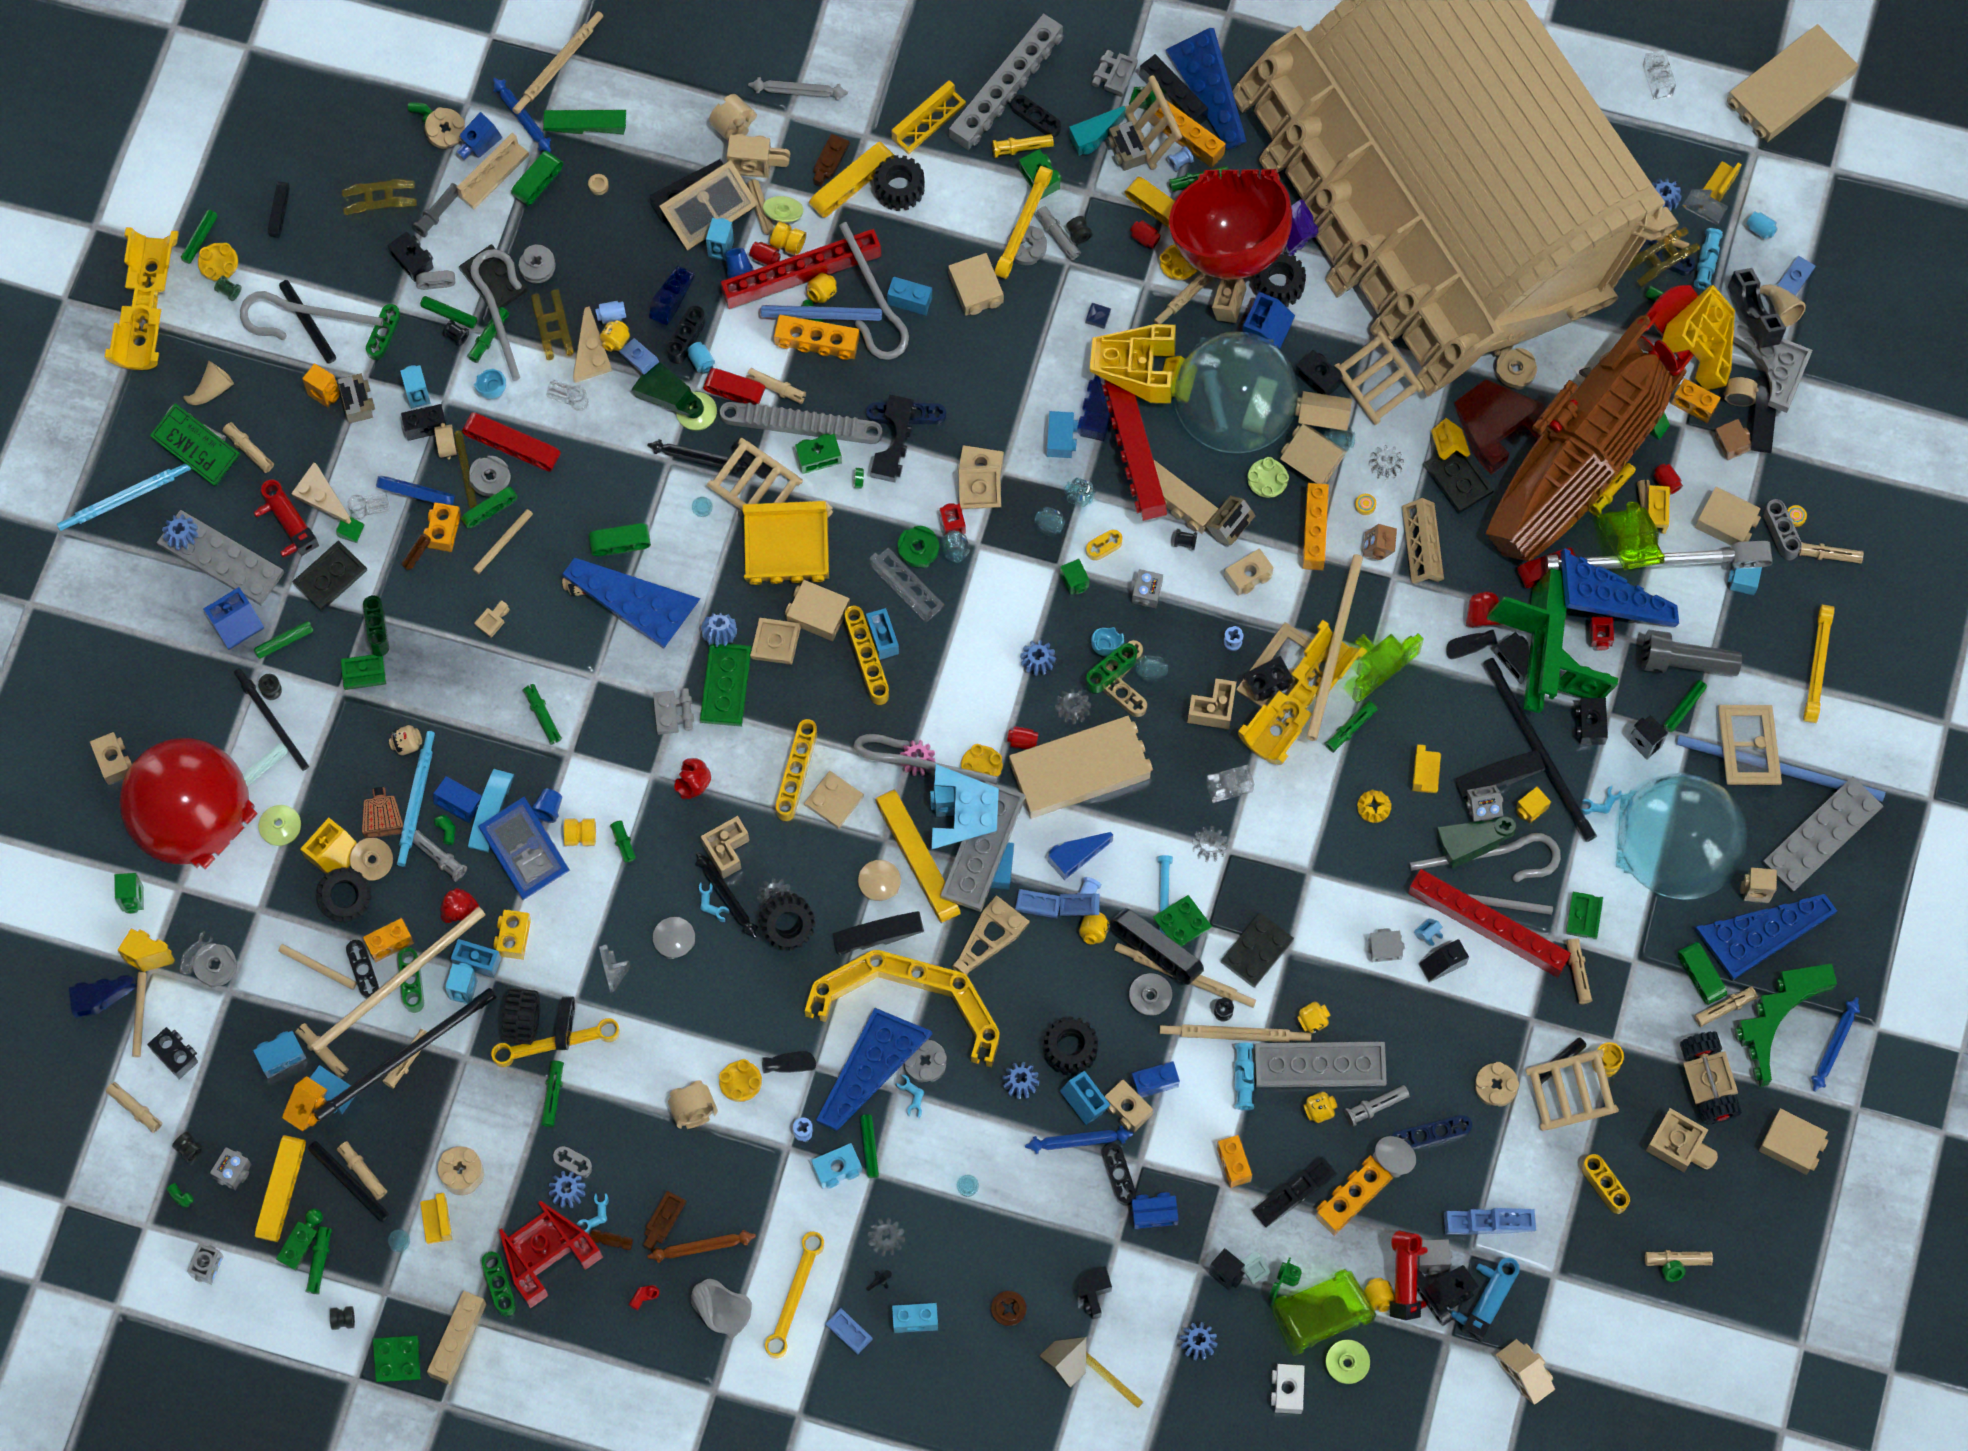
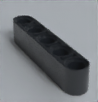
[1109,908,1204,985]

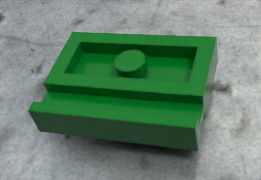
[341,655,386,690]
[1566,892,1603,939]

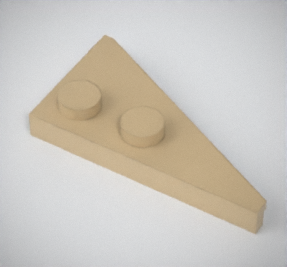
[573,306,612,383]
[291,463,351,524]

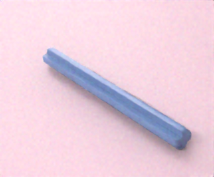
[761,305,882,321]

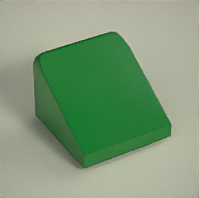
[1129,87,1156,110]
[1649,413,1670,439]
[336,517,365,543]

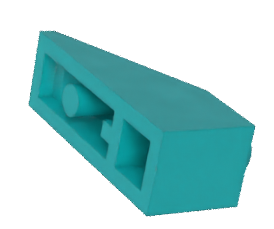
[1069,106,1126,156]

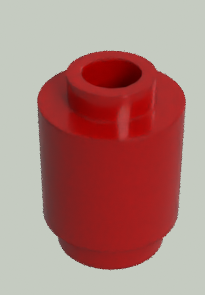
[1130,220,1161,249]
[749,242,781,266]
[1654,463,1683,495]
[1007,726,1038,750]

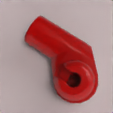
[629,1285,660,1311]

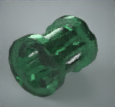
[214,275,242,301]

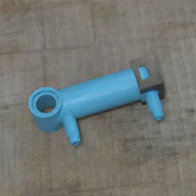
[1451,1258,1520,1342]

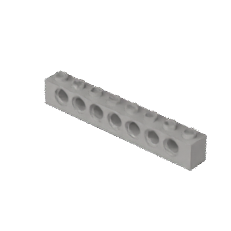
[949,13,1064,151]

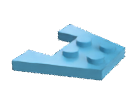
[931,764,999,850]

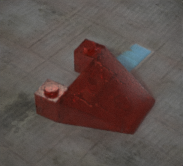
[1454,379,1548,475]

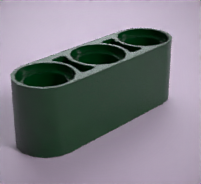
[363,595,389,656]

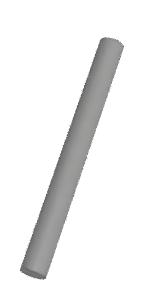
[1468,894,1553,915]

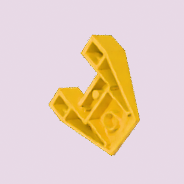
[1662,285,1735,390]
[1090,324,1176,403]

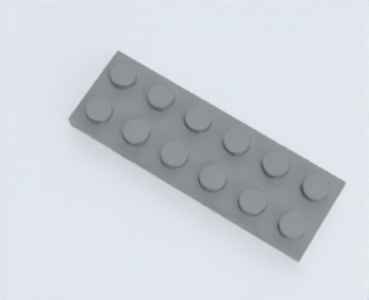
[157,510,284,606]
[1762,776,1883,893]
[941,781,1026,912]
[1255,1042,1387,1087]

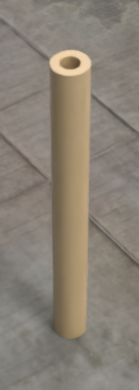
[473,509,533,575]
[278,944,357,990]
[132,972,146,1057]

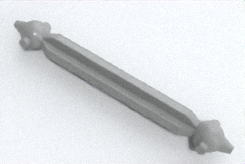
[748,77,848,100]

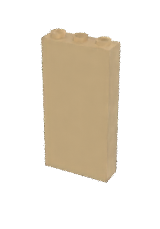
[1727,24,1859,143]
[1009,715,1153,819]

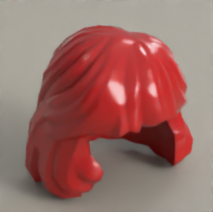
[1466,592,1503,628]
[674,758,711,799]
[440,888,479,923]

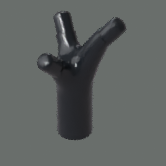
[866,1270,892,1291]

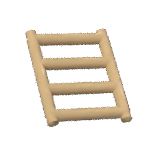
[1125,75,1182,170]
[1334,331,1424,425]
[707,438,803,511]
[1526,1049,1619,1131]

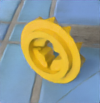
[1357,789,1392,823]

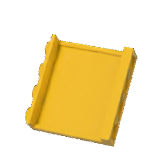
[743,501,829,585]

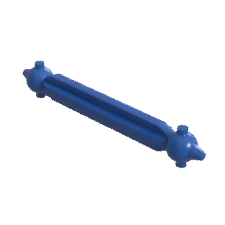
[493,78,551,152]
[1811,997,1860,1092]
[1025,1126,1133,1154]

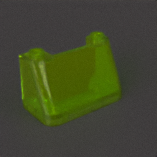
[1272,1269,1377,1356]

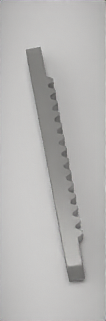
[720,402,882,444]

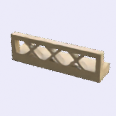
[457,133,529,210]
[1402,498,1444,584]

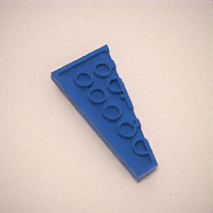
[1166,28,1247,149]
[1560,548,1679,627]
[562,558,701,649]
[1695,894,1837,981]
[816,1008,933,1131]

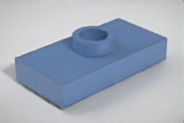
[1777,255,1816,296]
[619,338,659,374]
[1015,889,1060,919]
[1060,893,1100,916]
[826,1308,873,1355]

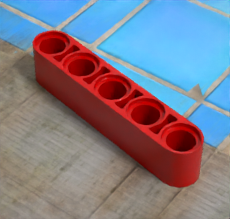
[462,412,561,472]

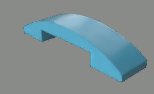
[468,769,514,853]

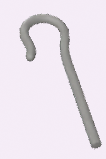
[839,222,909,360]
[470,249,522,381]
[240,291,383,340]
[854,734,998,785]
[1409,833,1561,882]

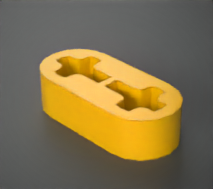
[1086,530,1123,560]

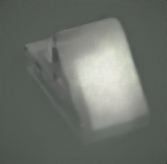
[1682,189,1728,225]
[599,945,630,993]

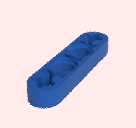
[376,476,455,505]

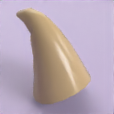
[1760,284,1806,327]
[183,361,234,406]

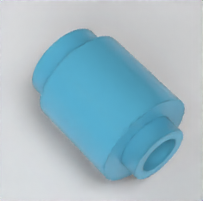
[1746,211,1778,239]
[687,342,715,373]

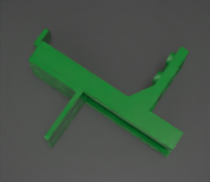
[1487,568,1618,714]

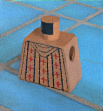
[362,787,403,839]

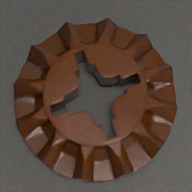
[991,1291,1027,1326]

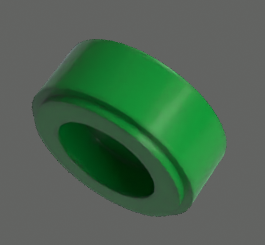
[854,468,864,489]
[1662,1260,1686,1282]

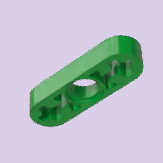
[366,304,401,360]
[461,487,518,528]

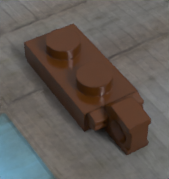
[813,133,850,187]
[643,1190,687,1252]

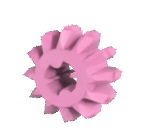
[900,740,935,776]

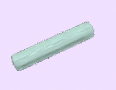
[243,743,288,787]

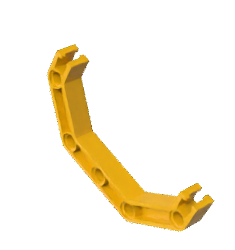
[805,950,1000,1068]

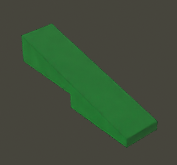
[543,110,626,135]

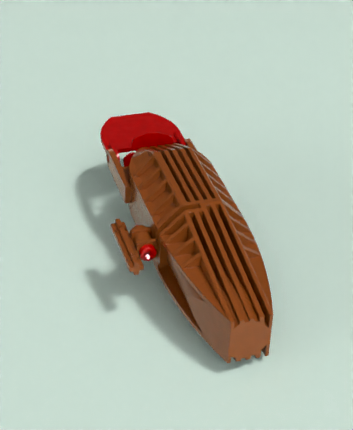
[1485,285,1698,562]

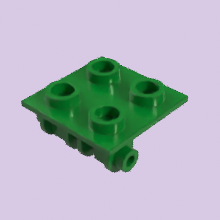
[1153,895,1212,947]
[1268,1257,1302,1307]
[373,1336,421,1382]

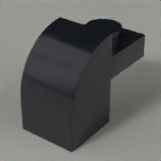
[1077,1266,1112,1319]

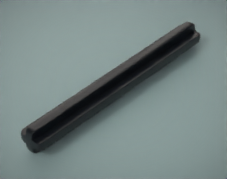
[279,280,336,364]
[308,1141,389,1222]

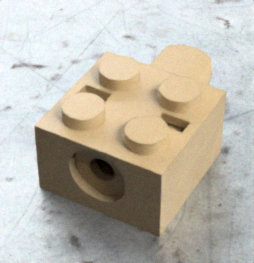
[727,134,790,178]
[1646,1108,1718,1172]

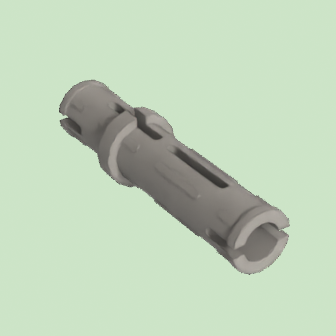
[1036,206,1081,260]

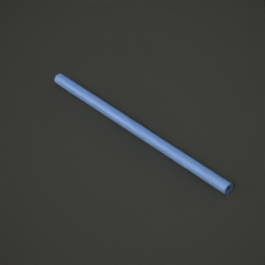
[1677,735,1885,802]

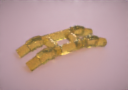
[342,179,417,215]
[1628,227,1700,287]
[531,289,574,360]

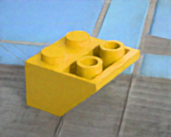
[300,817,357,874]
[118,928,175,972]

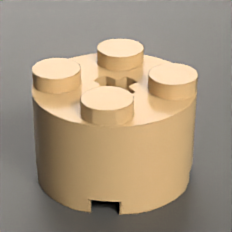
[709,94,757,141]
[668,1080,718,1129]
[438,1146,484,1195]

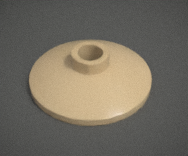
[350,838,393,881]

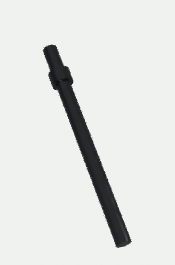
[234,668,309,771]

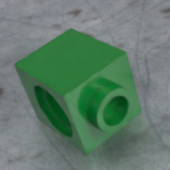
[1060,559,1090,595]

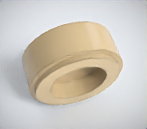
[588,174,609,195]

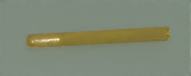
[454,431,477,509]
[1086,1352,1143,1408]

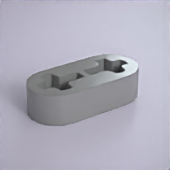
[416,270,456,290]
[553,1146,592,1178]

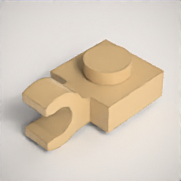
[474,601,510,638]

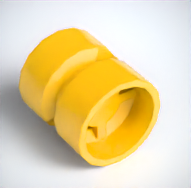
[770,221,807,256]
[564,818,596,846]
[1592,1042,1624,1077]

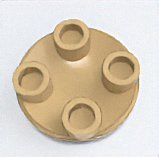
[858,860,901,901]

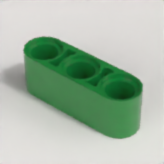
[511,151,563,206]
[588,523,651,557]
[1086,643,1137,693]
[1677,942,1727,1005]
[398,948,424,1013]
[482,1252,516,1317]

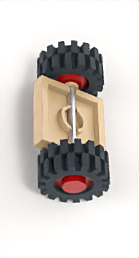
[1680,1031,1742,1125]

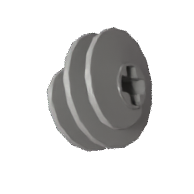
[519,244,555,283]

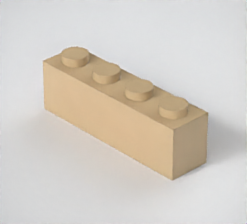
[1154,460,1219,534]
[427,1291,487,1385]

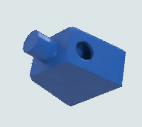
[456,112,503,160]

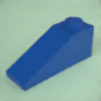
[1048,832,1113,881]

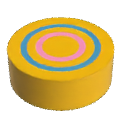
[1355,493,1376,515]
[1787,505,1807,527]

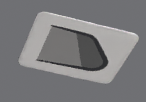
[1575,364,1594,382]

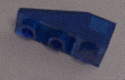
[649,266,695,325]
[1078,374,1110,442]
[69,975,137,1018]

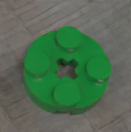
[898,526,939,568]

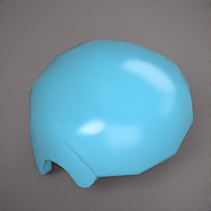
[474,369,506,399]
[1091,627,1124,657]

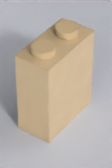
[948,253,1004,316]
[1295,391,1352,431]
[1280,424,1347,484]
[1695,487,1761,545]
[785,580,850,641]
[1759,1108,1828,1175]

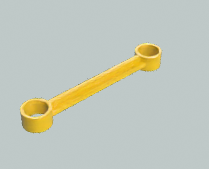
[995,166,1053,279]
[1803,604,1834,723]
[491,1018,620,1067]
[765,1232,824,1359]

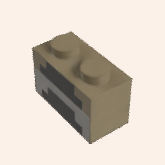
[1107,121,1147,171]
[338,373,375,424]
[1206,495,1256,546]

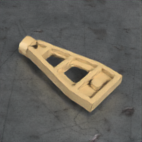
[952,895,1030,975]

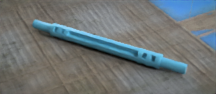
[57,463,192,531]
[397,731,435,867]

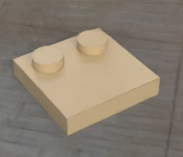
[958,465,1001,509]
[750,618,801,665]
[804,771,864,829]

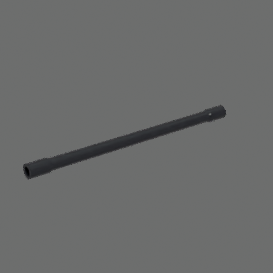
[1483,658,1597,842]
[313,988,497,1122]

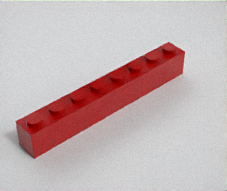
[721,229,881,309]
[1101,379,1167,521]
[1408,869,1571,978]

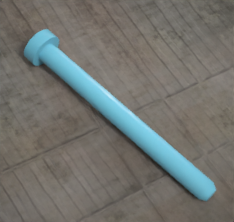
[1158,855,1173,935]

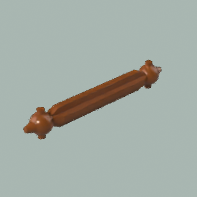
[647,1230,756,1263]

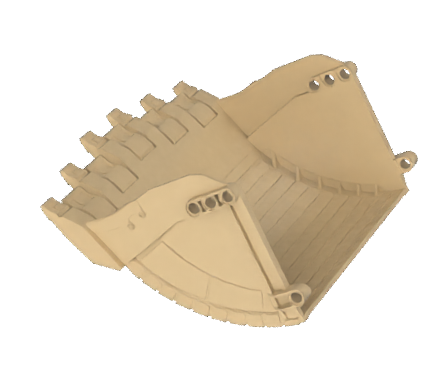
[1232,0,1679,397]

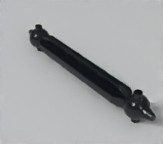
[647,439,748,473]
[695,852,758,938]

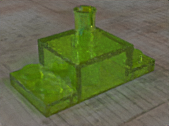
[1597,501,1665,570]
[1352,633,1424,704]

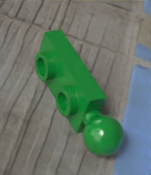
[276,1208,323,1271]

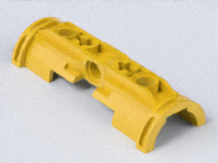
[104,227,179,370]
[1238,620,1367,765]

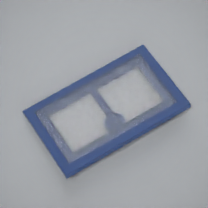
[478,797,570,900]

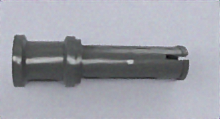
[412,183,458,237]

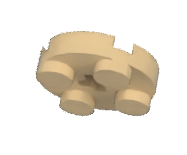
[424,107,465,149]
[1496,348,1537,390]
[1475,1062,1519,1107]

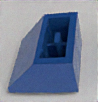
[1242,292,1295,351]
[203,587,264,650]

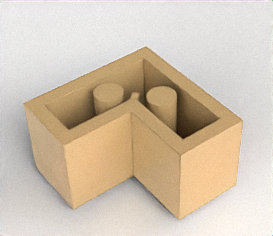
[1187,679,1236,729]
[701,816,749,879]
[1496,1339,1555,1405]

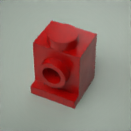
[940,503,966,538]
[1589,617,1614,651]

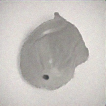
[691,1279,752,1340]

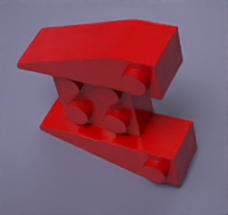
[499,1201,603,1309]

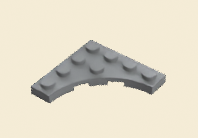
[1733,320,1813,413]

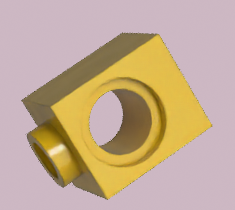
[1516,787,1551,824]

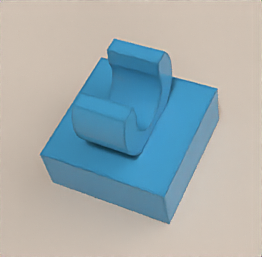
[1414,918,1443,946]

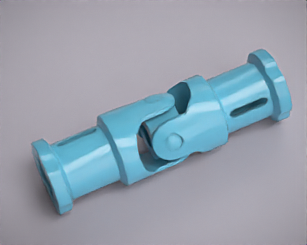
[1694,228,1723,290]
[1235,1043,1254,1111]

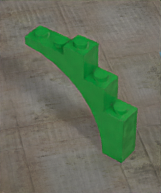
[1735,964,1837,1087]

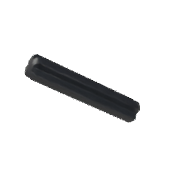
[1539,1037,1587,1085]

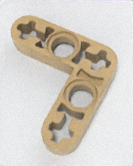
[1096,640,1147,717]

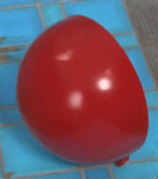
[1169,169,1292,280]
[120,738,258,870]

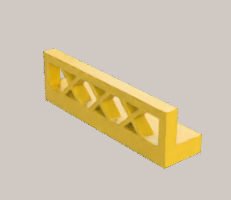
[891,80,966,155]

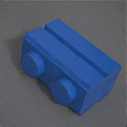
[1131,1061,1180,1098]
[1131,1192,1178,1229]

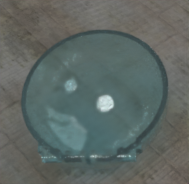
[1174,331,1298,453]
[1616,772,1747,899]

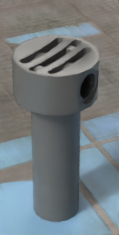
[1641,629,1742,676]

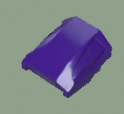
[1284,199,1318,257]

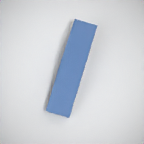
[1444,1208,1536,1235]

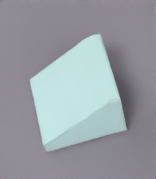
[1241,1252,1271,1284]

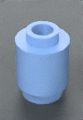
[595,300,626,324]

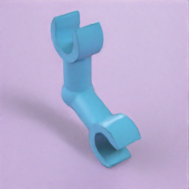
[1581,785,1622,815]
[699,883,729,922]
[896,1075,924,1118]
[577,1193,609,1234]

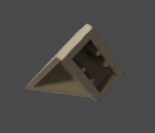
[1039,1337,1087,1388]

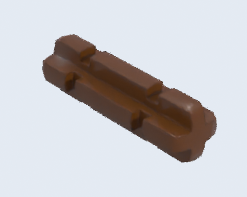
[402,534,431,570]
[590,1229,633,1250]

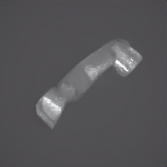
[179,932,213,975]

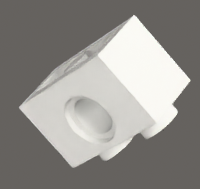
[1271,1364,1304,1414]

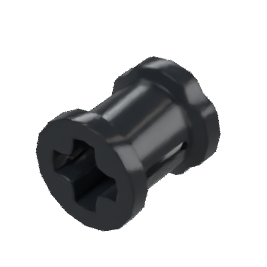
[442,320,469,346]
[1174,529,1198,550]
[1214,997,1234,1022]

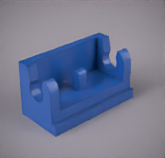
[433,776,482,823]

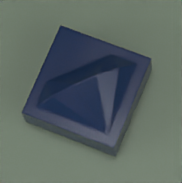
[1085,303,1111,329]

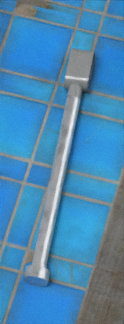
[1545,541,1773,573]

